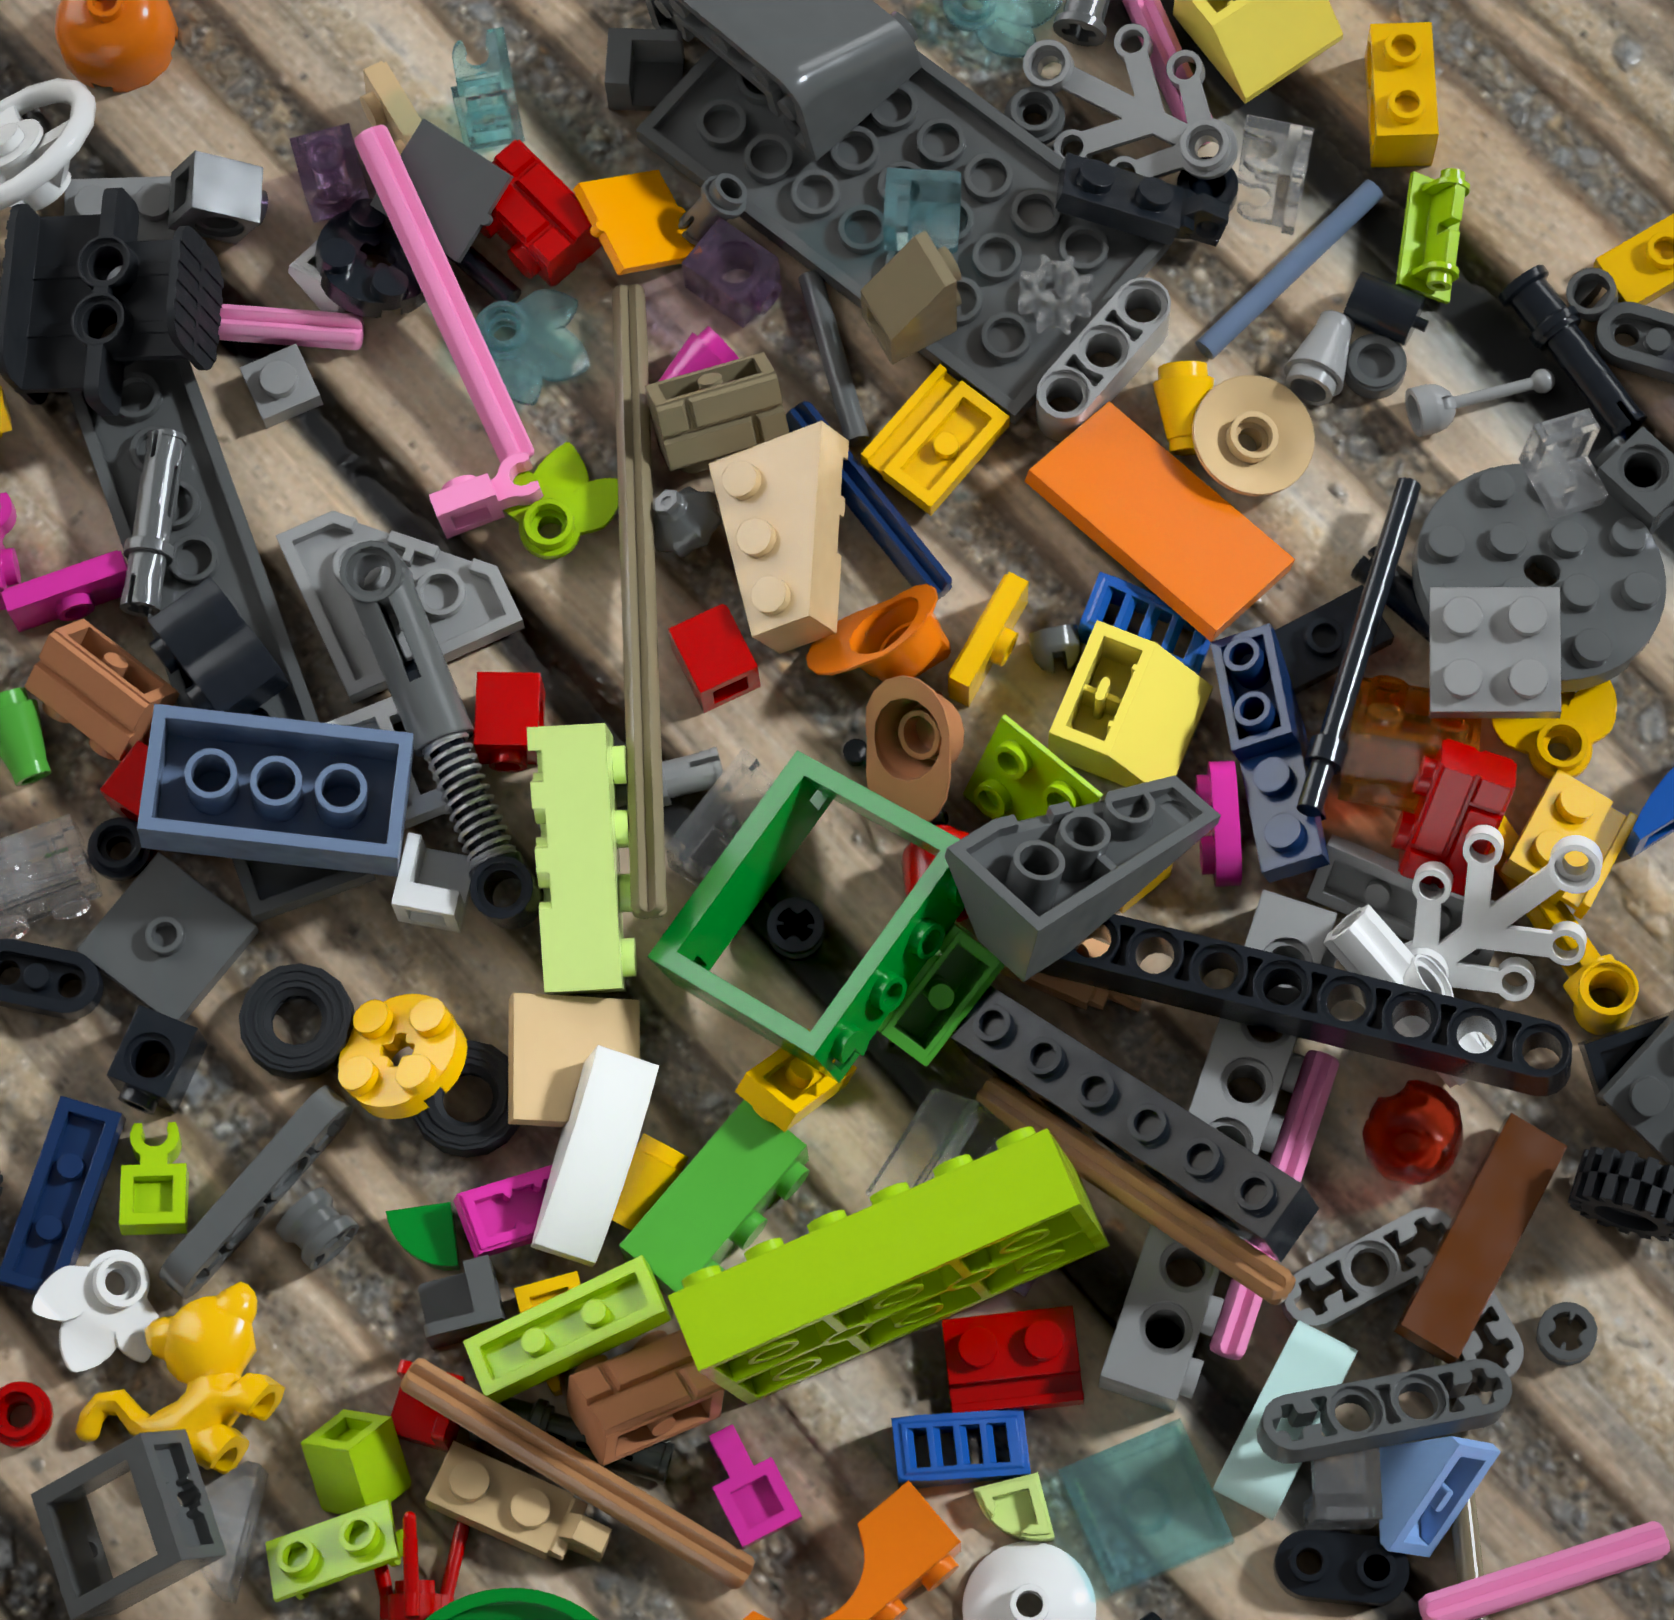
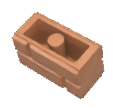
[24,618,180,762]
[566,1330,725,1466]

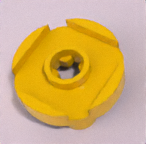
[338,994,467,1119]

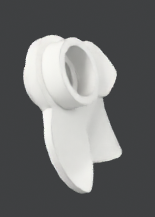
[31,1250,159,1373]

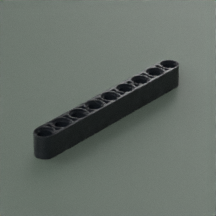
[1038,914,1572,1097]

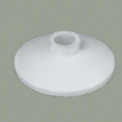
[962,1541,1096,1620]

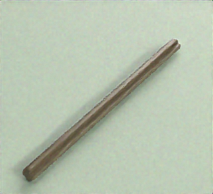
[612,284,667,919]

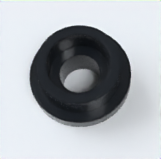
[87,817,152,881]

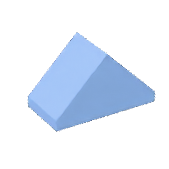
[1376,1436,1501,1558]

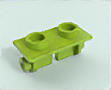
[1395,168,1470,304]
[265,1499,403,1603]

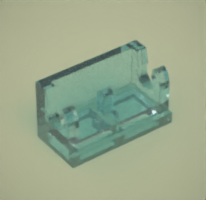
[451,27,525,150]

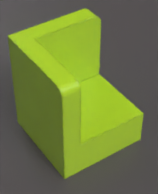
[301,1409,411,1515]

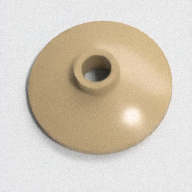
[1192,375,1315,496]

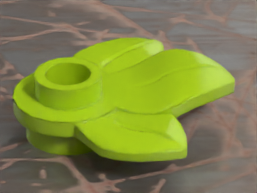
[503,442,619,560]

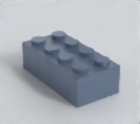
[137,704,414,877]

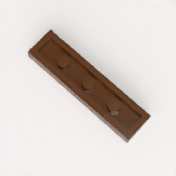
[1393,1113,1568,1364]

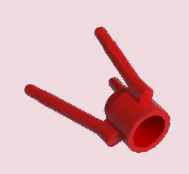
[374,1511,470,1620]

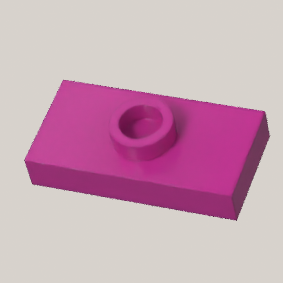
[1,550,128,633]
[453,1165,552,1258]

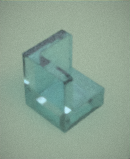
[883,168,961,254]

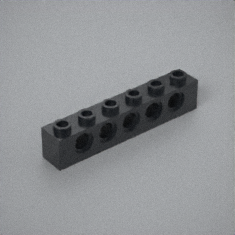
[951,986,1319,1262]

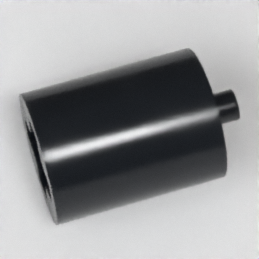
[1343,271,1429,346]

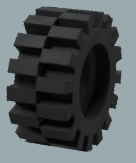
[1568,1147,1674,1241]

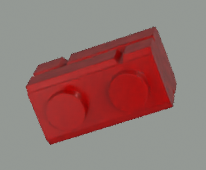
[480,139,602,287]
[1391,738,1517,896]

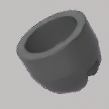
[1566,268,1618,322]
[1028,624,1081,673]

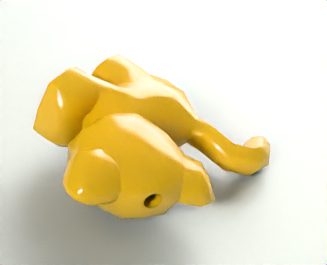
[75,1281,285,1476]

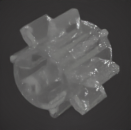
[1018,254,1093,335]

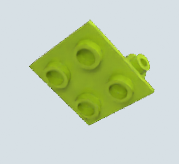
[963,714,1104,821]

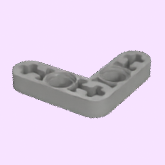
[1281,1207,1524,1379]

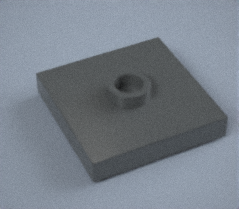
[76,852,259,1022]

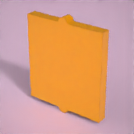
[573,169,703,275]

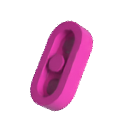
[1196,760,1242,887]

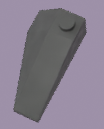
[945,775,1221,982]

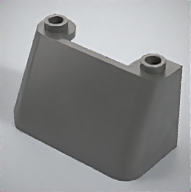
[645,0,921,162]

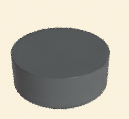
[1345,333,1407,399]

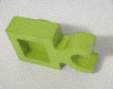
[119,1122,189,1235]

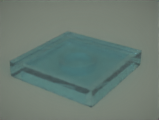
[1058,1418,1234,1596]

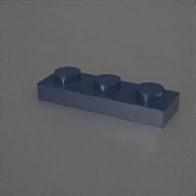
[0,1096,126,1295]

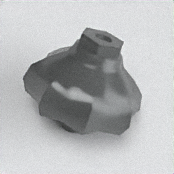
[654,486,722,558]

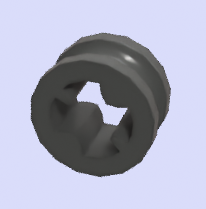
[1536,1302,1598,1366]

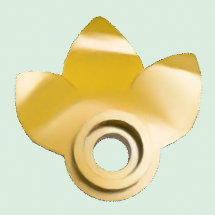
[1491,680,1617,779]

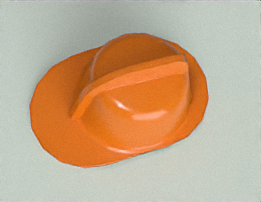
[806,584,951,682]

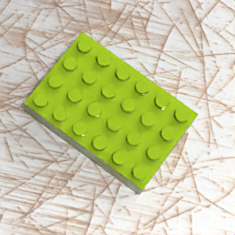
[668,1126,1110,1404]

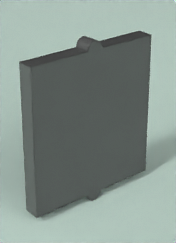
[370,118,514,263]

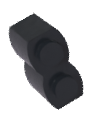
[148,576,290,714]

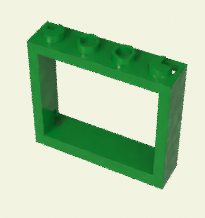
[647,750,965,1083]

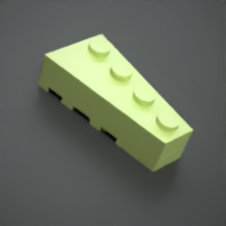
[526,723,637,995]

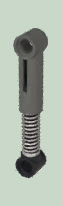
[339,540,544,930]

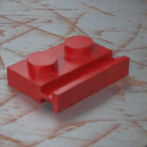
[942,1305,1084,1413]

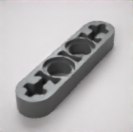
[159,1085,353,1299]
[1256,1359,1513,1464]

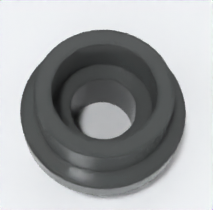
[1004,86,1065,145]

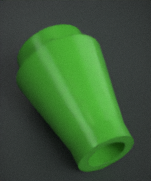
[0,687,51,786]

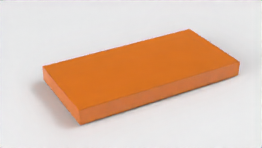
[1024,401,1295,642]

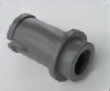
[678,173,747,247]

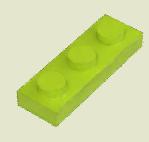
[463,1255,672,1403]

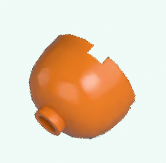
[55,0,178,92]

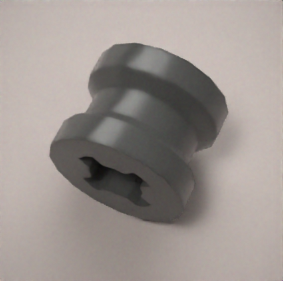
[275,1187,359,1270]

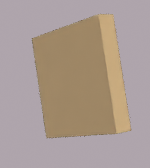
[508,992,640,1127]

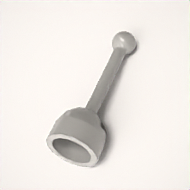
[1405,368,1555,437]

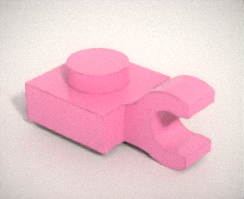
[429,452,544,539]

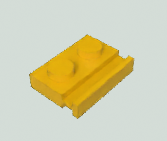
[861,364,1010,516]
[1500,769,1638,919]

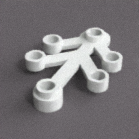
[1404,825,1603,1002]

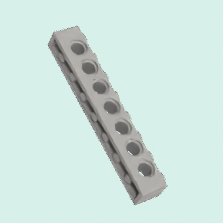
[1098,889,1337,1413]

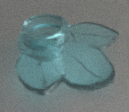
[942,0,1063,58]
[475,289,590,406]

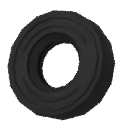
[239,963,354,1080]
[412,1040,520,1158]

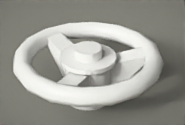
[0,78,96,211]

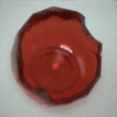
[1362,1079,1463,1185]

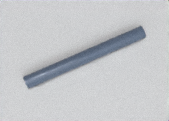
[1195,179,1383,360]

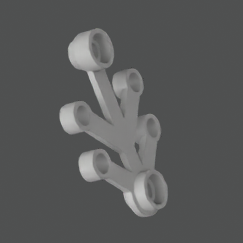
[1023,23,1239,180]

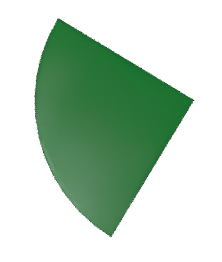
[386,1202,460,1271]

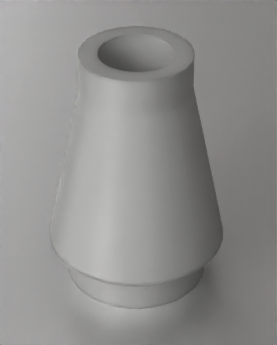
[1284,310,1355,406]

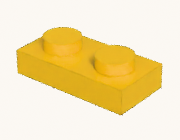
[734,1028,857,1132]

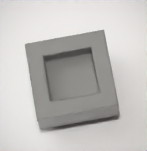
[240,344,323,429]

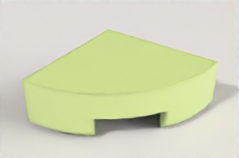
[973,1472,1055,1542]

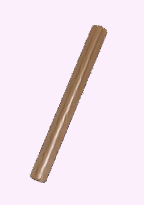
[975,1077,1296,1305]
[400,1358,755,1589]

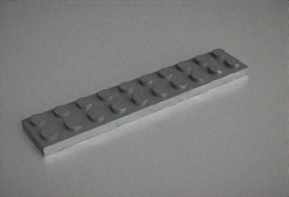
[68,359,376,923]

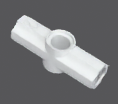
[1323,904,1492,1088]

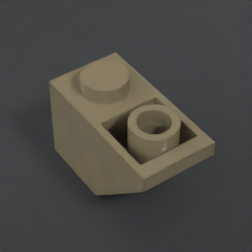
[860,230,962,365]

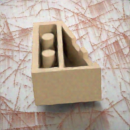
[708,421,849,654]

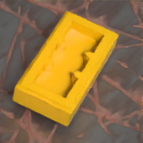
[1593,213,1674,305]
[948,571,1029,707]

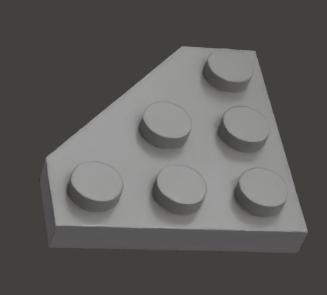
[276,511,525,704]

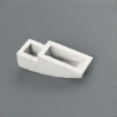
[531,1045,659,1267]

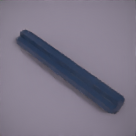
[786,401,952,601]

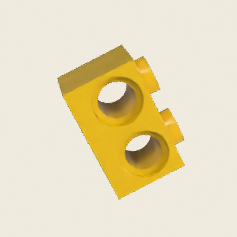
[1364,22,1439,168]

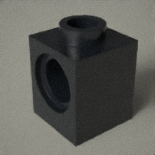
[107,1005,208,1115]

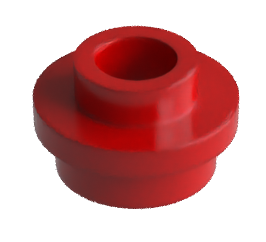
[0,1381,54,1448]

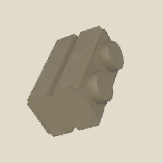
[644,352,789,473]

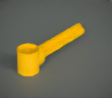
[1489,815,1639,1035]

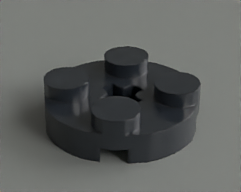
[314,198,426,318]

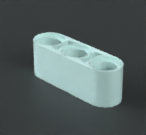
[1213,1320,1358,1521]

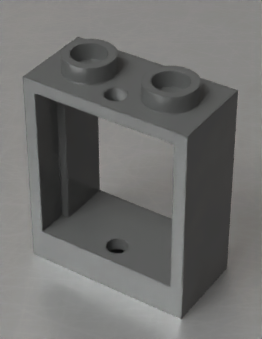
[31,1429,227,1620]

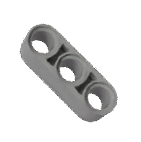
[1035,277,1171,442]

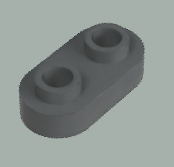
[1594,302,1674,384]

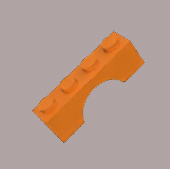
[743,1480,961,1620]

